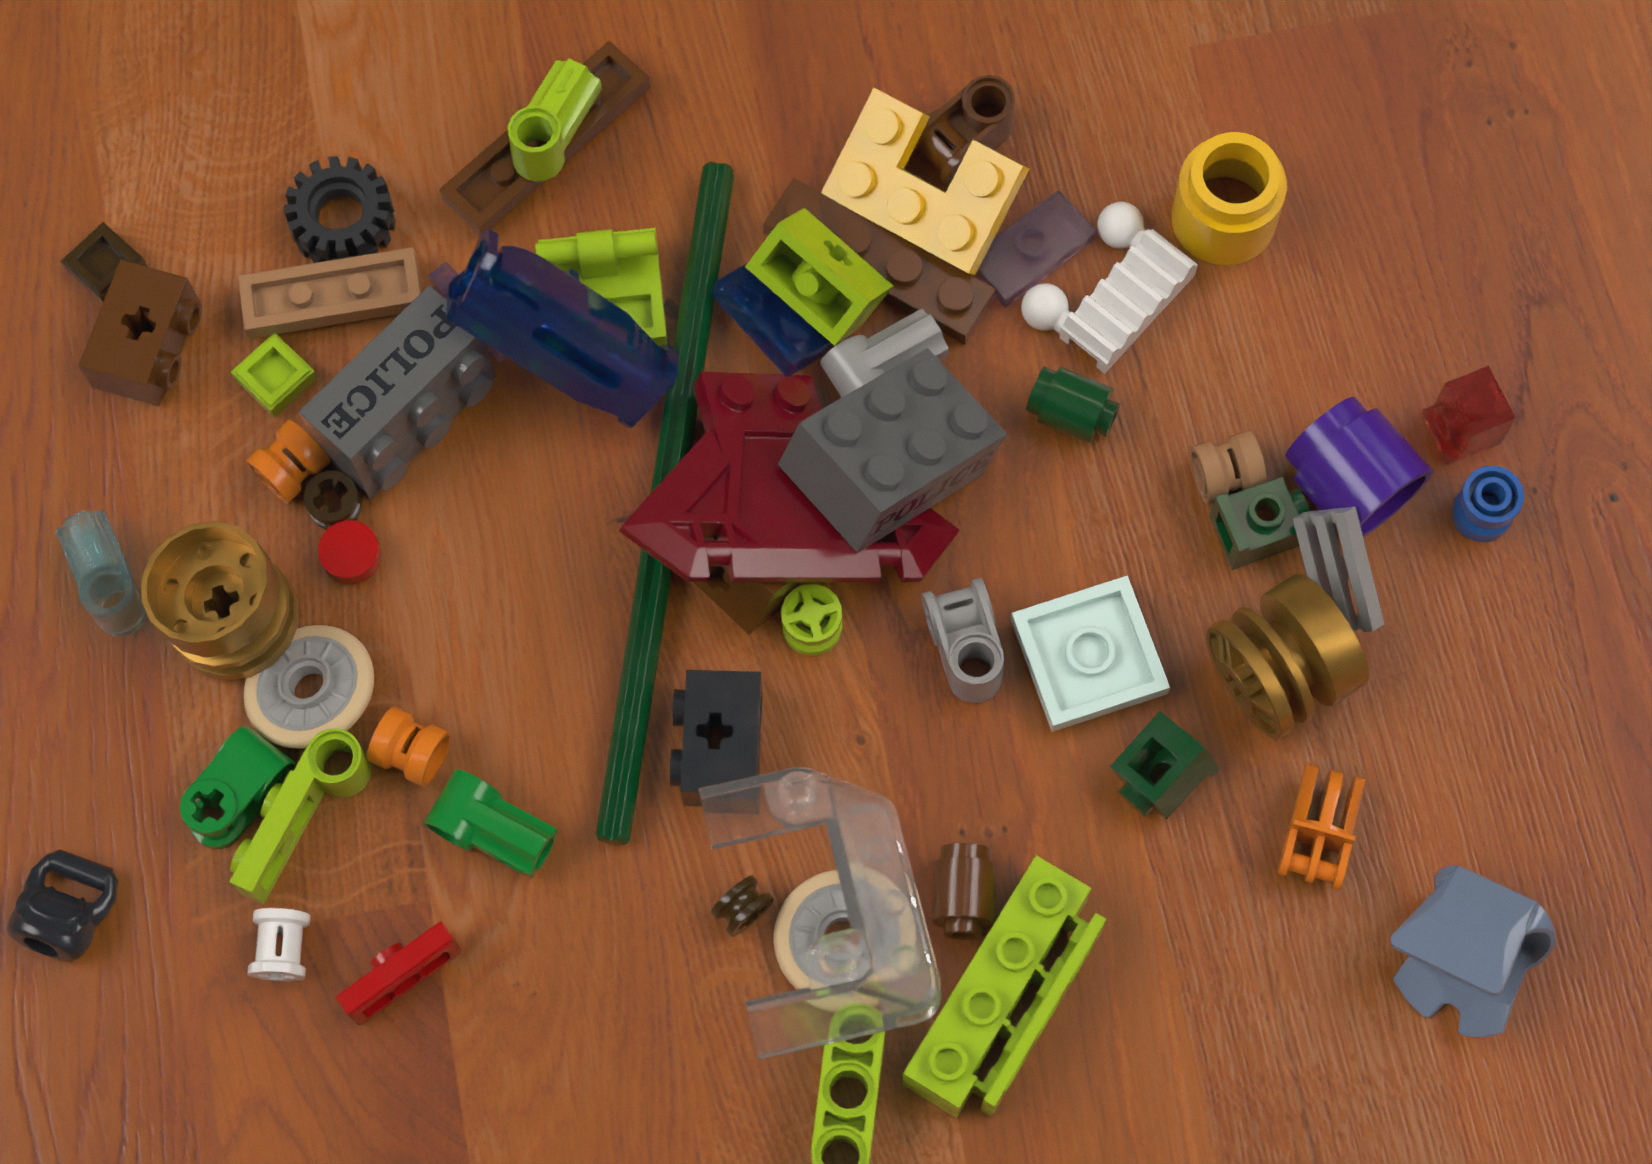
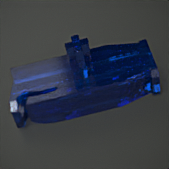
[446,228,678,428]

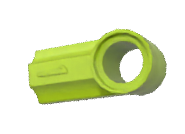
[508,58,602,181]

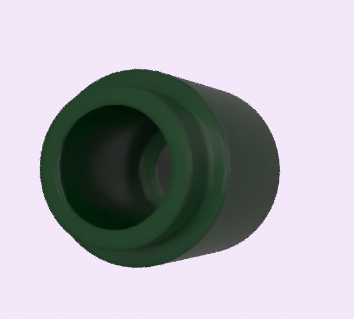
[1026,366,1120,444]

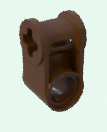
[913,75,1015,187]

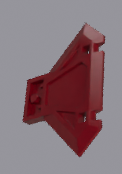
[619,372,960,582]

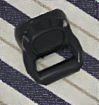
[7,849,118,962]

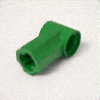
[423,769,558,879]

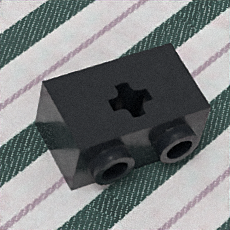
[670,670,763,808]

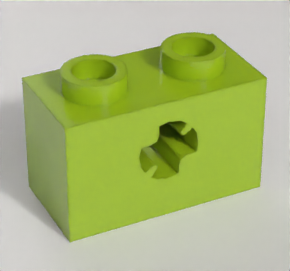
[745,208,893,346]

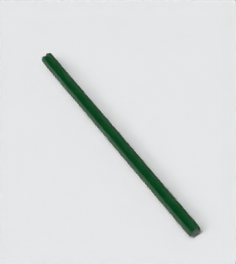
[596,162,734,845]

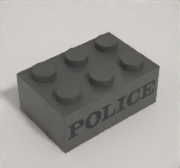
[299,285,496,500]
[778,348,1007,553]

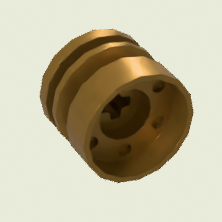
[141,521,299,681]
[1205,574,1370,740]

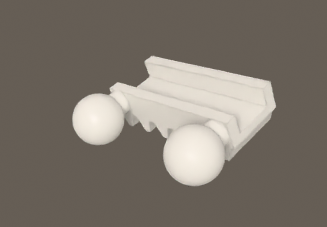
[1021,202,1198,374]

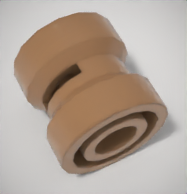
[1189,431,1267,504]

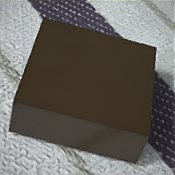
[60,222,148,304]

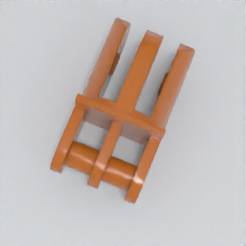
[1277,763,1366,891]

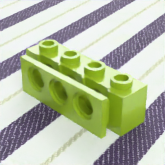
[902,855,1107,1118]

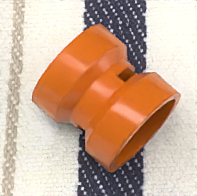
[245,419,331,504]
[367,706,452,788]

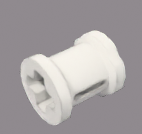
[247,908,311,982]

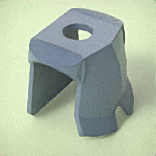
[1391,866,1556,1037]

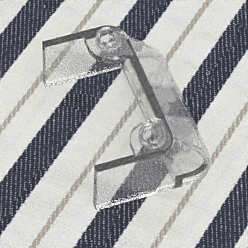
[699,767,942,1060]

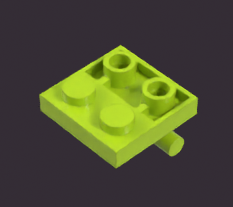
[535,228,668,358]

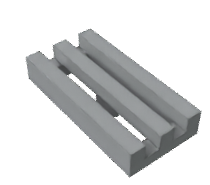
[1293,507,1385,632]

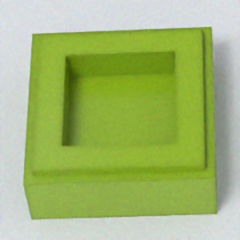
[231,332,318,418]

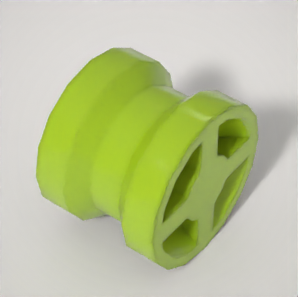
[781,584,843,656]

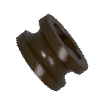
[303,470,362,530]
[711,875,774,937]

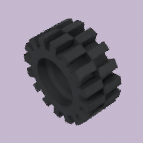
[284,156,396,263]

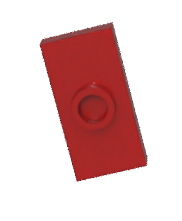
[335,921,461,1025]

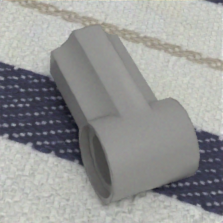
[820,308,949,397]

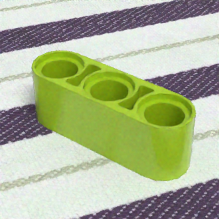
[811,995,885,1164]

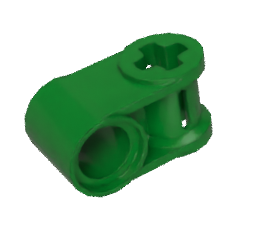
[179,725,296,849]

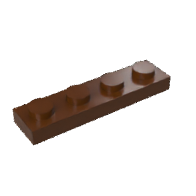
[439,40,651,237]
[763,178,996,345]

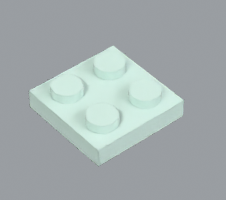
[1011,575,1170,732]

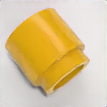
[1171,132,1287,266]

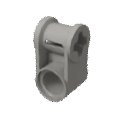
[921,577,1004,704]

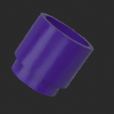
[1285,396,1433,537]

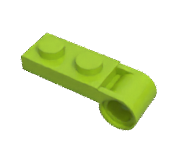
[229,728,371,905]

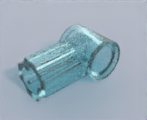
[55,510,147,636]

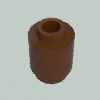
[932,843,997,940]

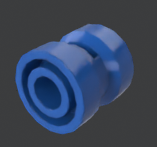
[1452,465,1524,542]

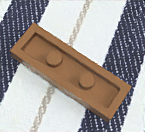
[238,247,422,339]

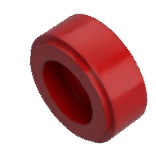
[318,520,382,584]

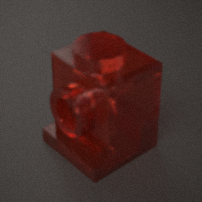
[1421,365,1516,465]

